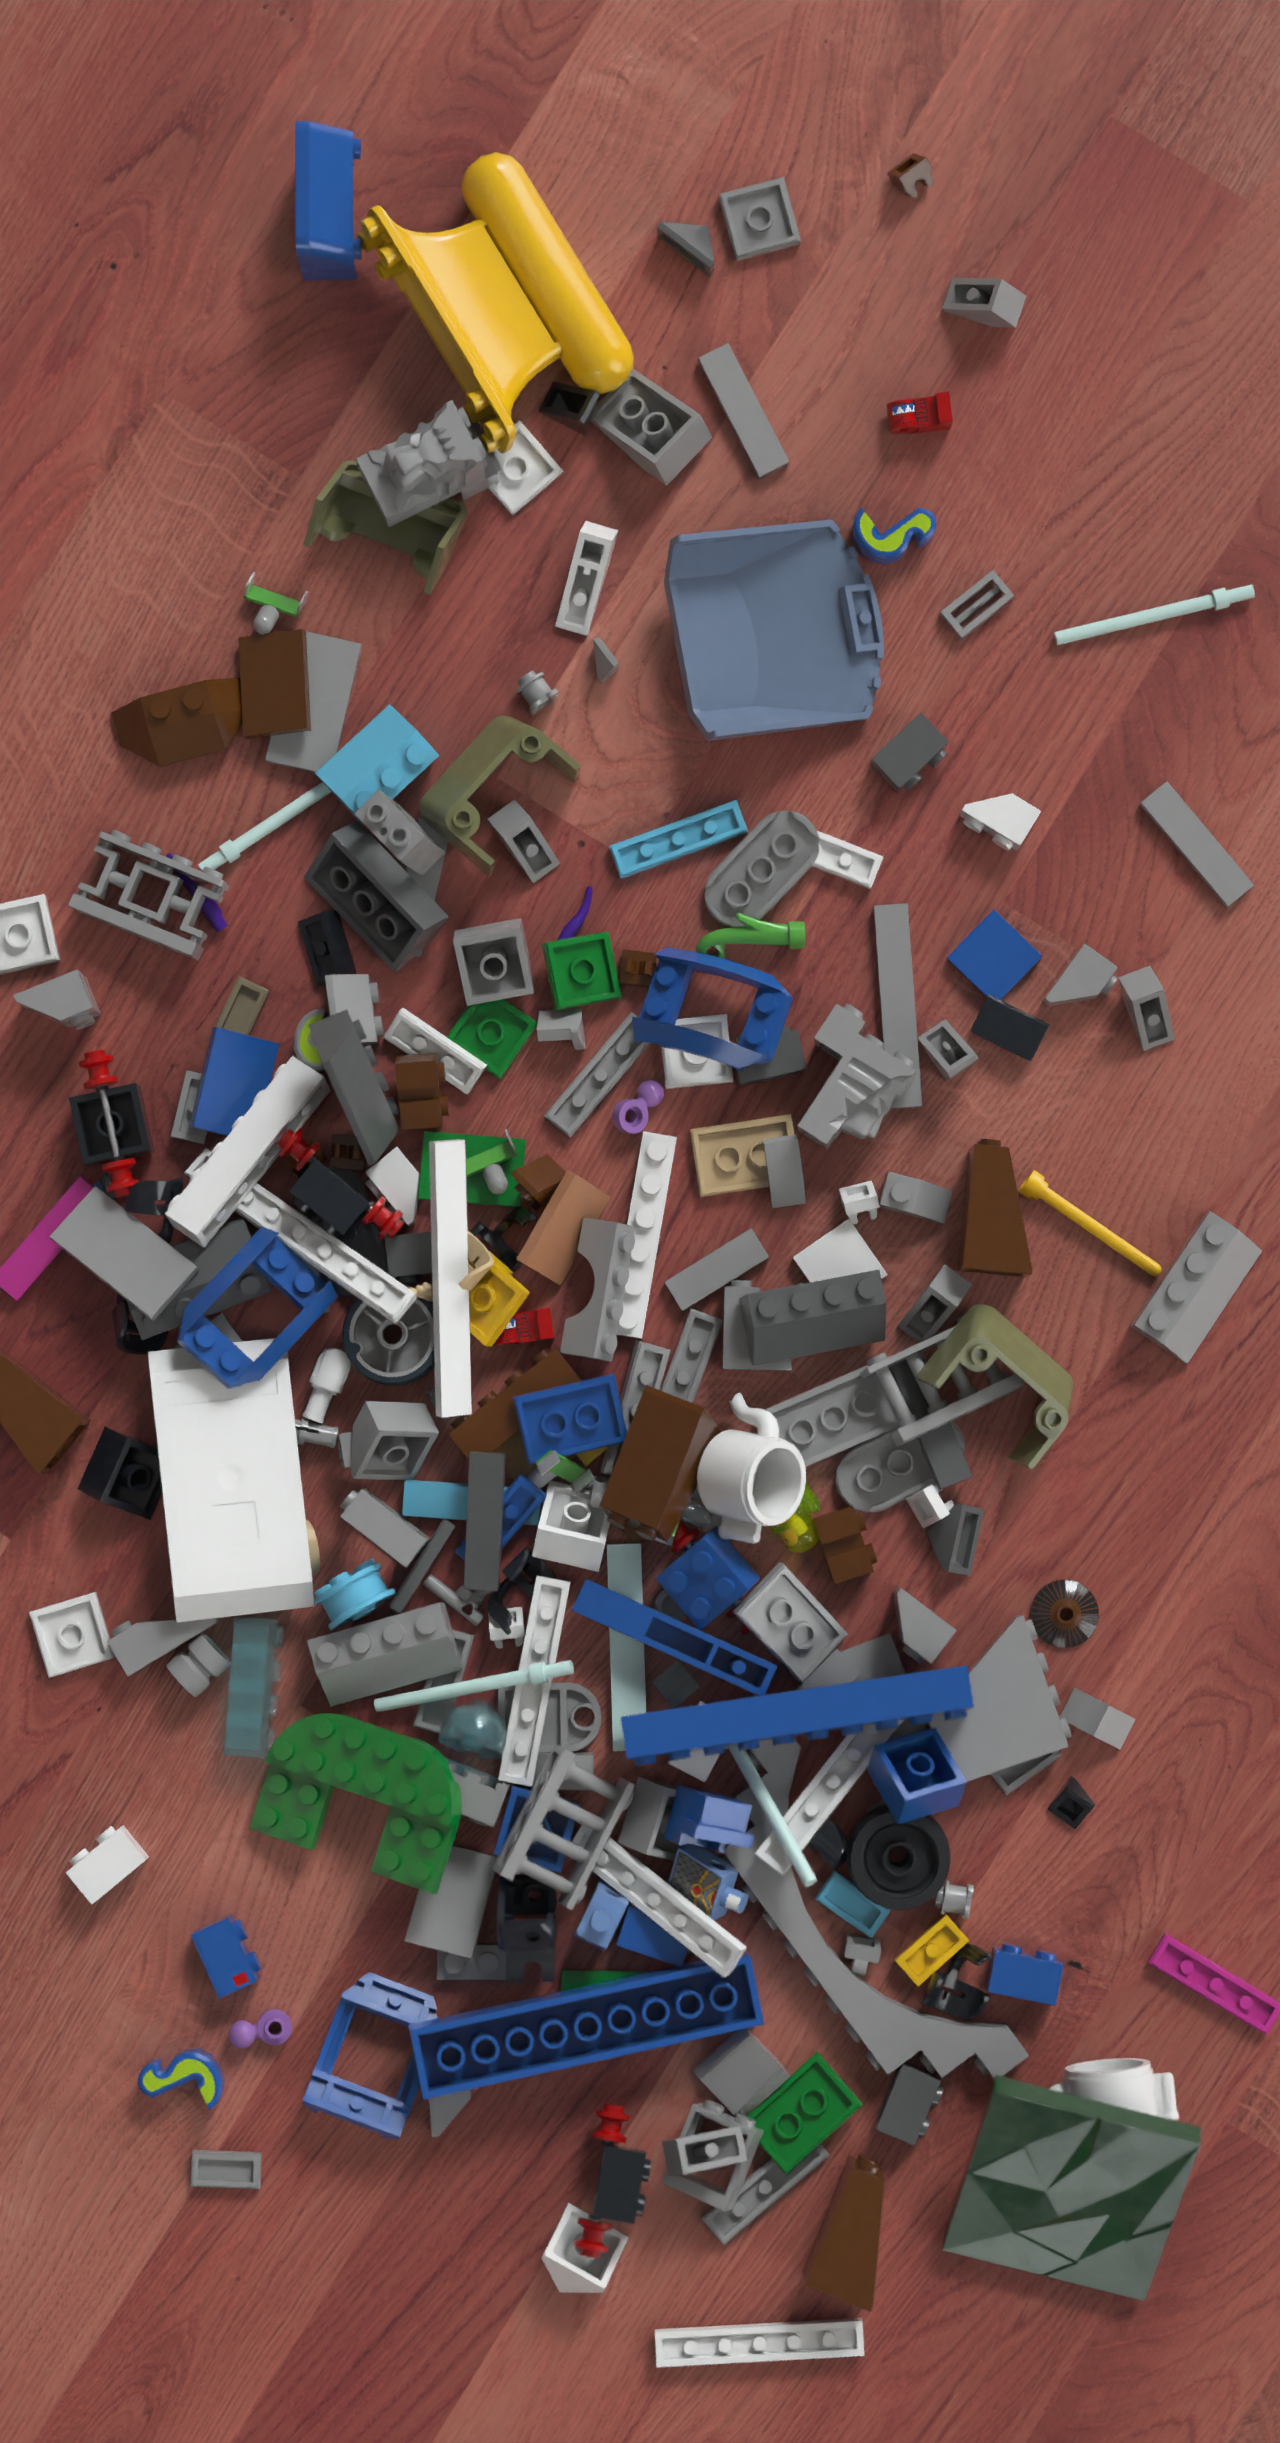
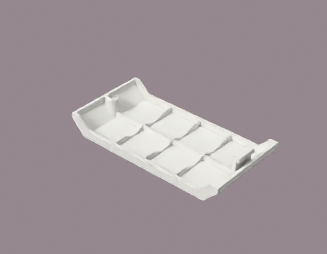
[148,1338,314,1623]

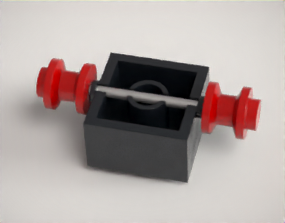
[69,1050,155,1198]
[277,1128,404,1240]
[573,2103,652,2258]

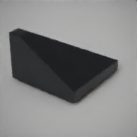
[1048,1776,1095,1829]

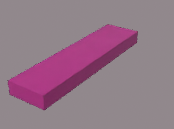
[0,1175,94,1301]
[1147,1932,1280,2035]

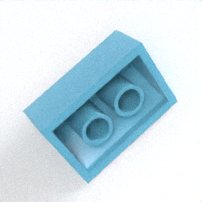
[315,704,440,825]

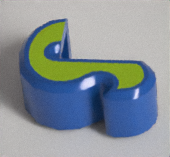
[852,508,936,565]
[138,2048,225,2110]

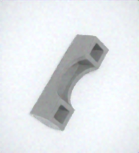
[560,1218,636,1362]

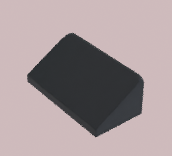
[298,910,357,986]
[971,994,1049,1061]

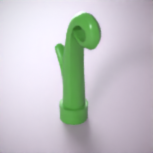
[695,913,805,959]

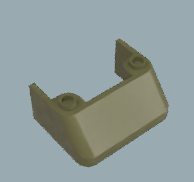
[303,461,468,595]
[420,715,581,877]
[915,1304,1074,1470]

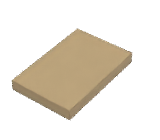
[690,1114,794,1197]

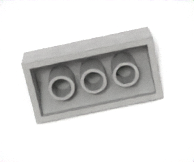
[1130,1211,1262,1364]
[307,1603,463,1707]

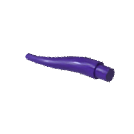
[166,853,228,932]
[557,886,593,940]

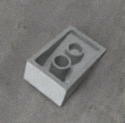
[590,369,712,486]

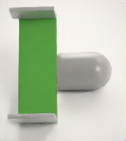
[243,572,308,634]
[466,1129,518,1194]
[528,1450,595,1494]

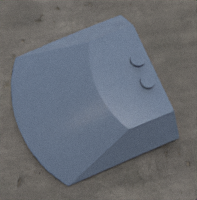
[664,520,884,741]

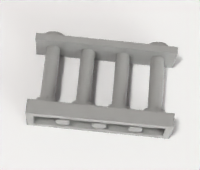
[860,1315,1024,1447]
[492,1744,635,1910]

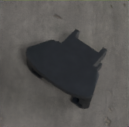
[497,1874,557,1982]

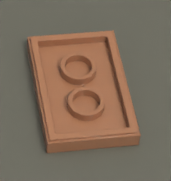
[517,1170,611,1286]

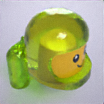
[769,1483,820,1553]

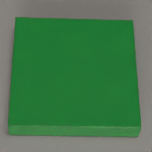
[541,931,622,1011]
[447,999,538,1080]

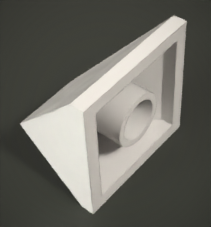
[542,2203,629,2293]

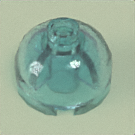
[438,1699,508,1760]

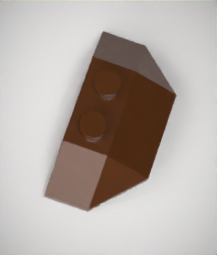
[111,678,243,767]

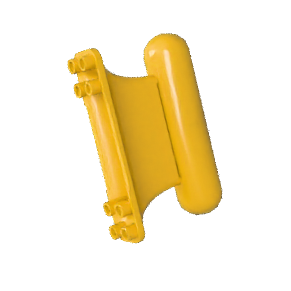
[357,152,634,454]

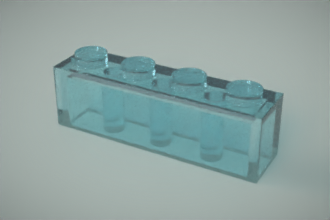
[224,1615,284,1758]

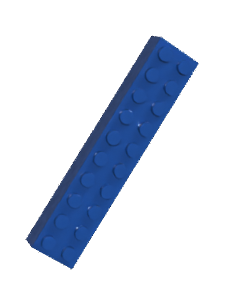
[621,1665,974,1766]
[408,1951,764,2099]

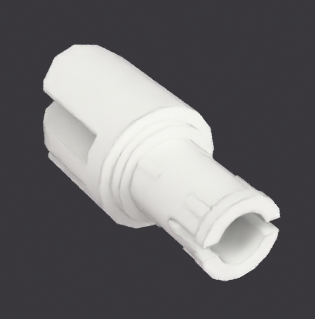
[302,1347,351,1424]

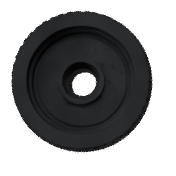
[846,1805,951,1910]

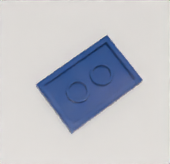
[190,1027,279,1136]
[513,1374,627,1465]

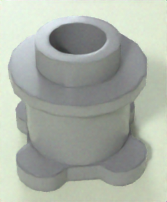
[516,671,559,715]
[934,1880,974,1919]

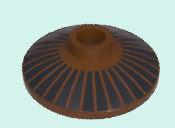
[1030,1579,1099,1648]

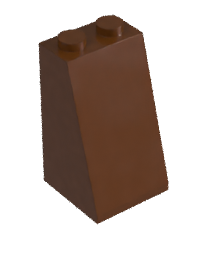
[957,1139,1032,1277]
[0,1348,91,1474]
[599,1385,721,1542]
[803,2154,885,2312]

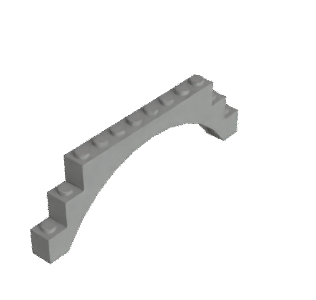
[721,1738,1029,2078]

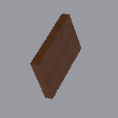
[238,629,311,739]

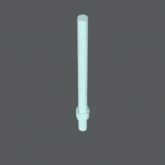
[1054,584,1255,645]
[198,782,331,871]
[374,1660,574,1712]
[724,1744,817,1887]

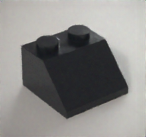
[77,1426,163,1520]

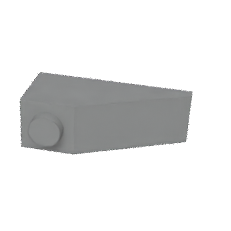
[107,1618,220,1676]

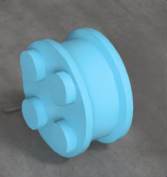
[314,1558,397,1631]

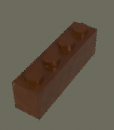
[449,1348,581,1460]

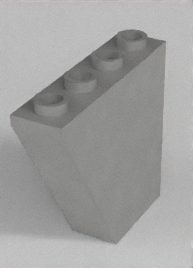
[928,1615,1072,1782]

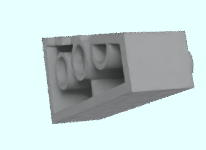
[446,1758,510,1827]

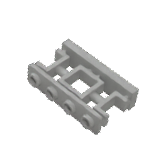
[68,830,230,961]

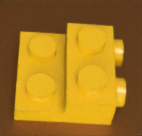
[468,1251,530,1347]

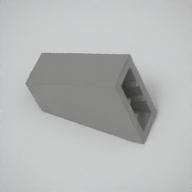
[722,1280,792,1371]

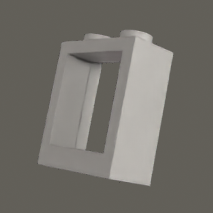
[355,789,445,876]
[340,1488,431,1567]
[662,2100,764,2211]

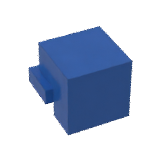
[664,1785,755,1853]

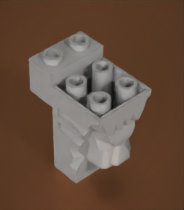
[356,400,502,527]
[798,1003,916,1150]

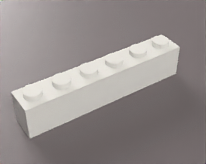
[165,1056,331,1248]

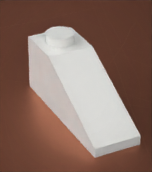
[555,521,618,636]

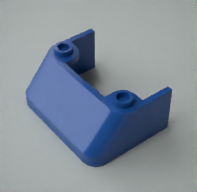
[295,121,362,281]

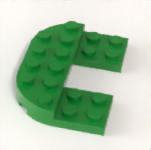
[250,1713,462,1894]

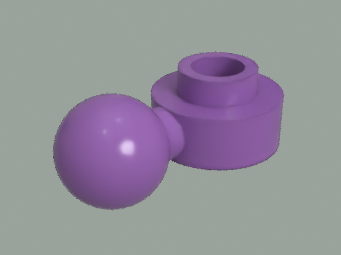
[612,1080,664,1134]
[228,2009,292,2048]

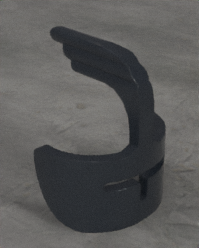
[125,1177,183,1244]
[469,1206,536,1275]
[112,1294,168,1355]
[487,1547,557,1635]
[794,1797,848,1870]
[921,1943,992,2020]

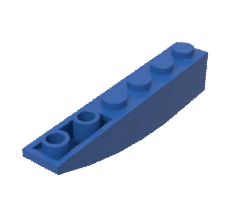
[572,1579,777,1696]

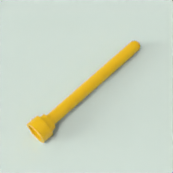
[1018,1169,1162,1276]

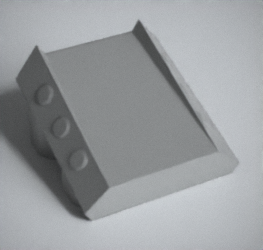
[693,2028,791,2117]

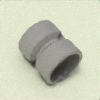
[166,1632,232,1697]

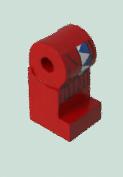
[886,391,953,434]
[492,1307,554,1346]

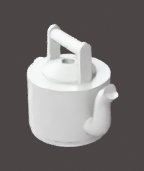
[692,1393,806,1544]
[1050,2058,1179,2121]

